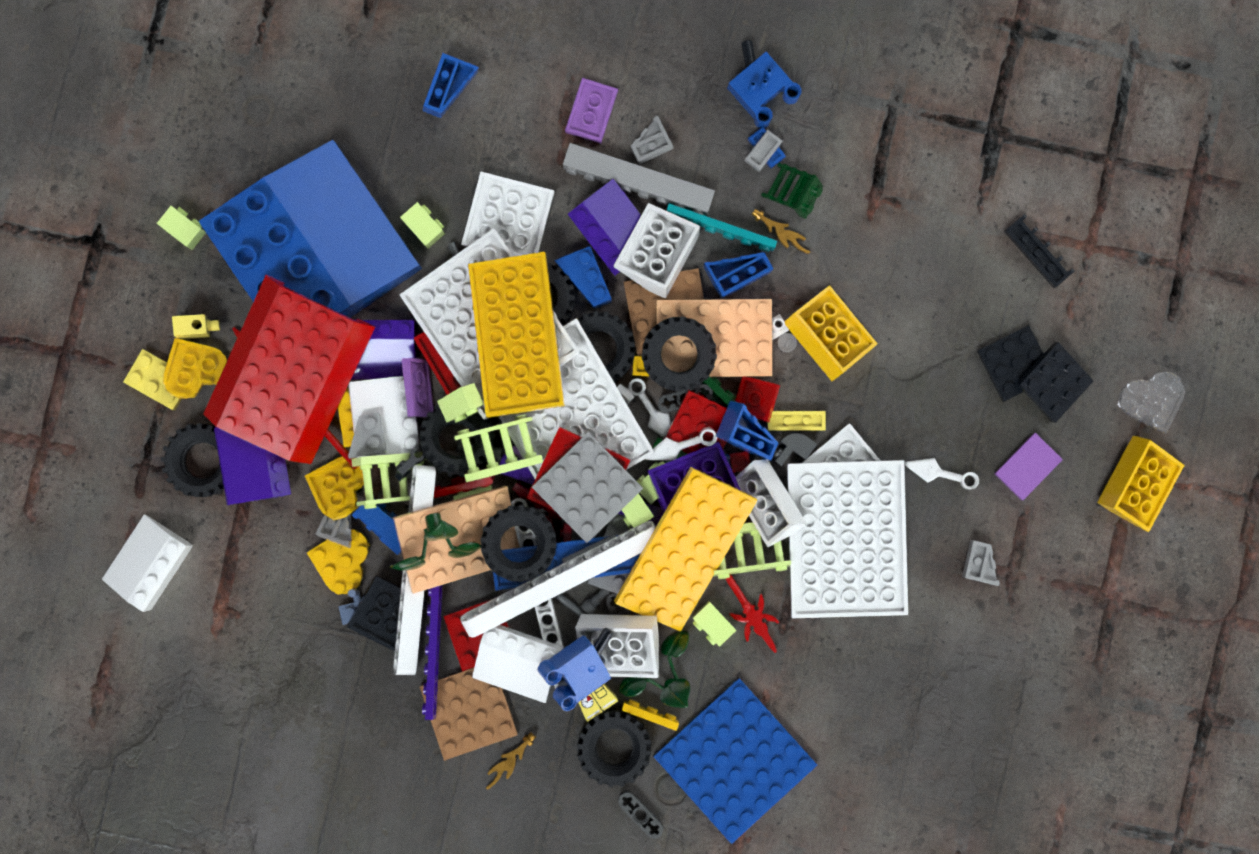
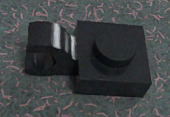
[394,448,425,482]

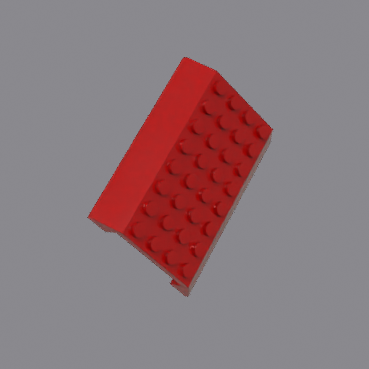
[203,274,375,464]

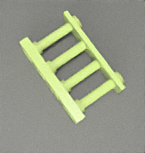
[454,414,543,482]
[352,452,427,509]
[713,522,791,579]

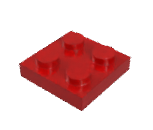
[735,376,780,423]

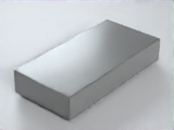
[744,130,783,172]

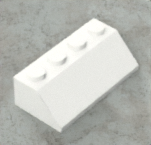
[735,459,806,547]

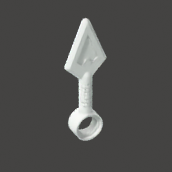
[628,379,671,438]
[646,427,717,461]
[905,458,979,490]

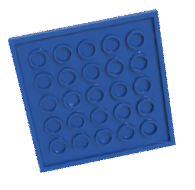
[653,678,817,844]

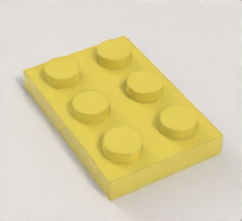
[123,349,182,411]

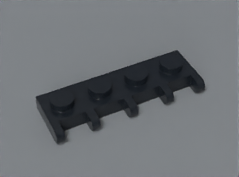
[1004,214,1075,288]

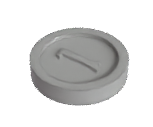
[778,333,797,352]

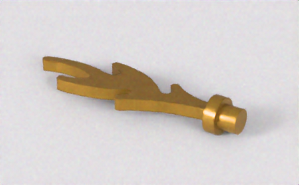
[751,209,810,254]
[486,732,536,789]

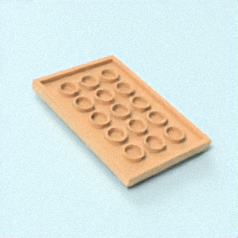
[656,299,772,377]
[393,486,520,594]

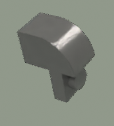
[774,433,817,466]

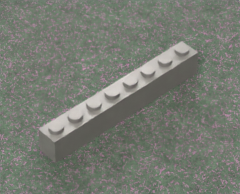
[563,143,715,216]

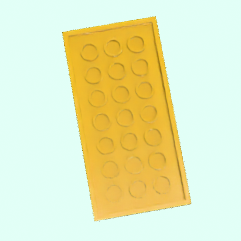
[468,252,565,418]
[614,467,757,631]

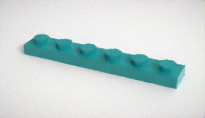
[666,204,777,252]

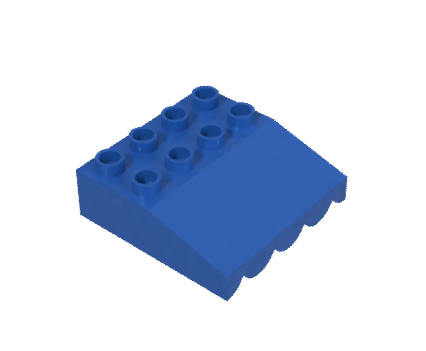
[199,140,422,318]

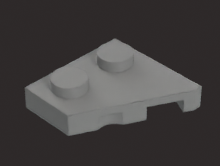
[631,115,673,164]
[348,413,387,459]
[316,514,351,548]
[962,540,1000,586]

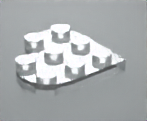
[1118,372,1185,434]

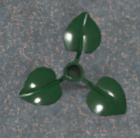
[390,513,481,571]
[619,631,690,708]

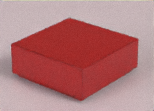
[729,451,750,473]

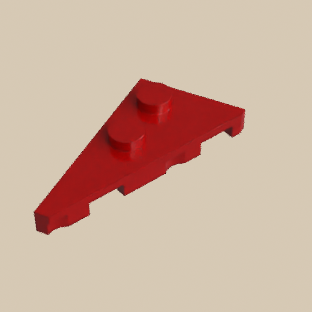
[433,468,495,499]

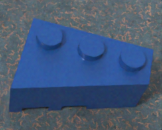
[423,53,479,118]
[554,246,612,309]
[703,252,773,300]
[715,401,778,461]
[352,498,402,555]

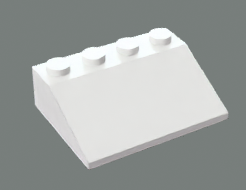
[614,203,700,299]
[348,376,420,458]
[102,514,193,612]
[575,614,659,678]
[472,625,564,703]

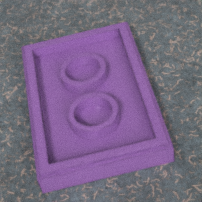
[565,78,618,144]
[402,358,434,417]
[994,433,1063,500]

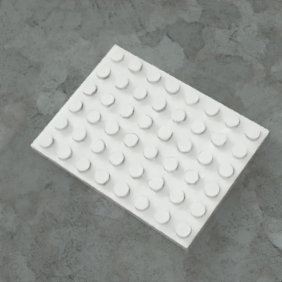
[400,228,581,420]
[499,318,655,479]
[787,460,908,618]

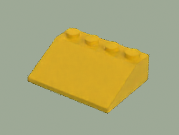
[784,285,877,381]
[1097,436,1184,532]

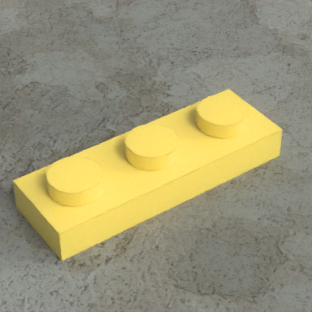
[767,411,826,431]

